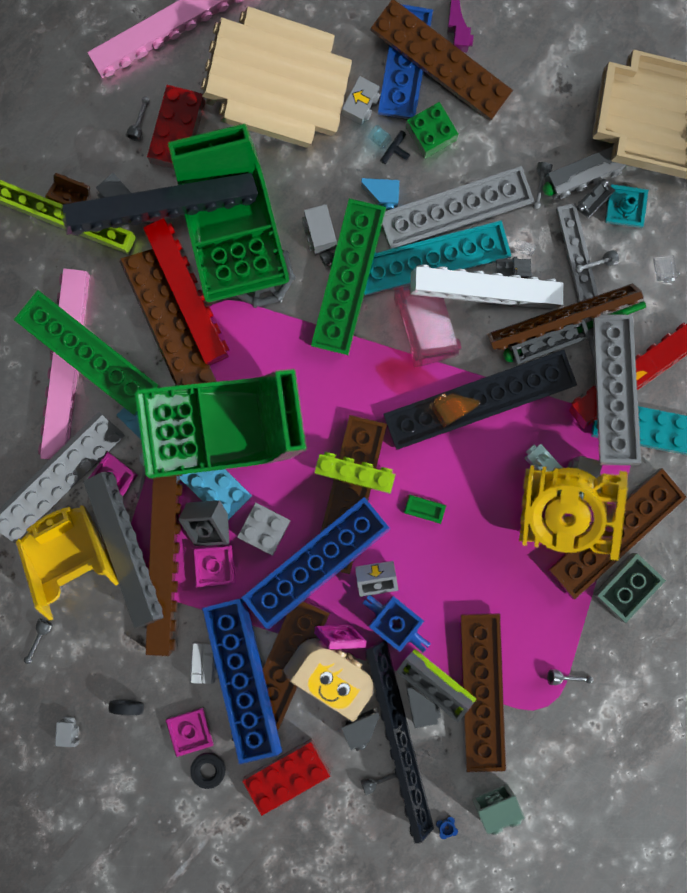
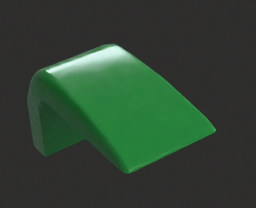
[168,123,289,302]
[135,369,306,478]

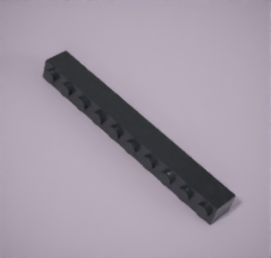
[61,173,258,235]

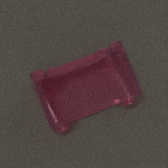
[394,286,462,368]

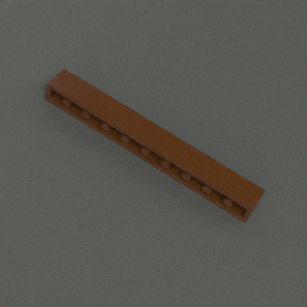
[145,474,183,656]

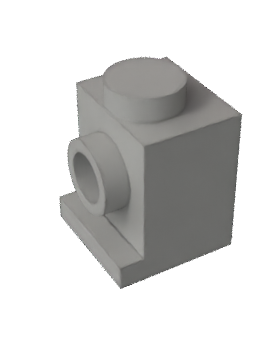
[55,717,79,747]

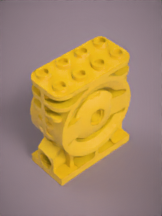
[519,465,627,560]

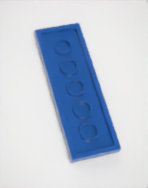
[378,4,433,119]

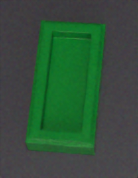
[404,495,446,524]

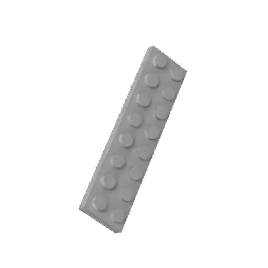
[382,166,534,249]
[593,315,641,465]
[0,412,125,543]

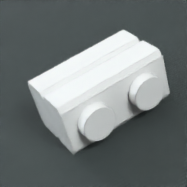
[190,642,218,684]

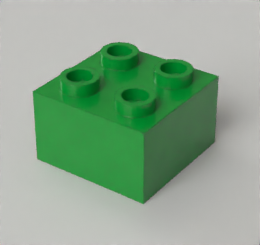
[406,102,459,159]

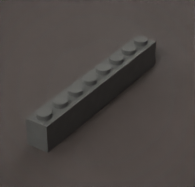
[83,472,164,628]

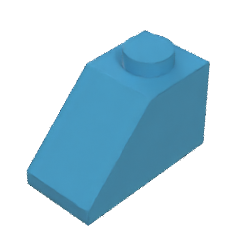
[361,178,400,210]

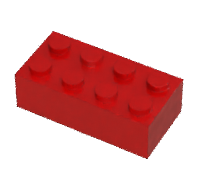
[147,85,206,169]
[242,738,331,816]

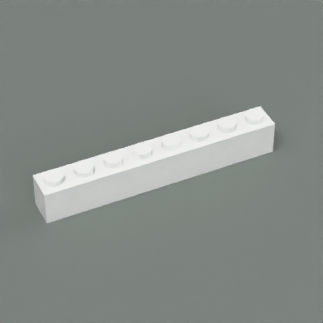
[410,265,563,310]

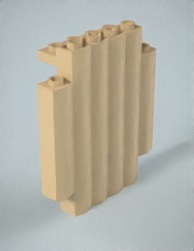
[201,6,352,148]
[592,49,687,179]

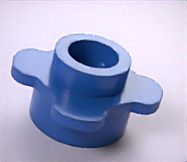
[436,817,458,839]

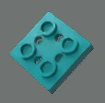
[605,184,649,228]

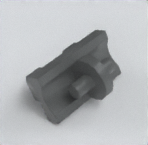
[496,257,532,279]

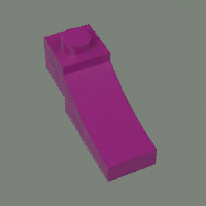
[447,0,474,53]

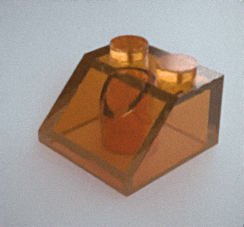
[432,394,480,427]

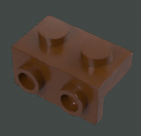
[45,173,90,205]

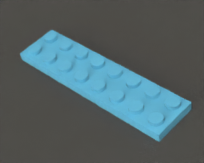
[116,408,252,520]

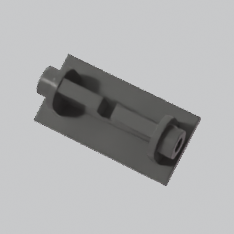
[577,178,615,218]

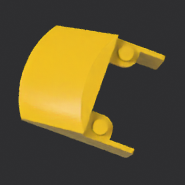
[16,505,119,621]

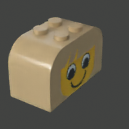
[283,638,373,722]

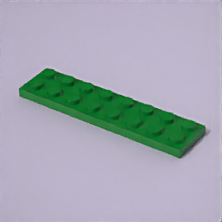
[311,198,386,356]
[14,290,159,416]

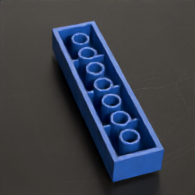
[241,497,391,629]
[202,598,282,764]

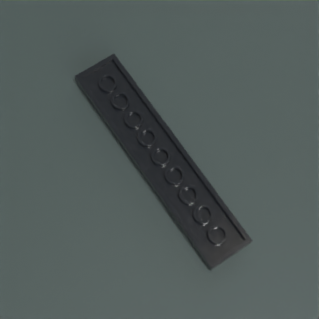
[383,350,577,450]
[365,640,434,844]

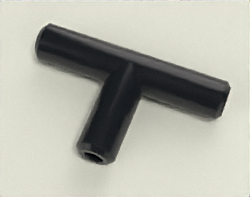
[380,130,410,164]

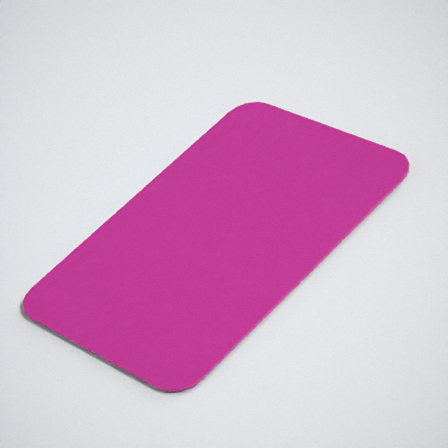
[131,300,631,711]

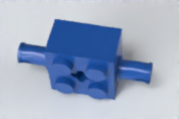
[362,595,431,653]

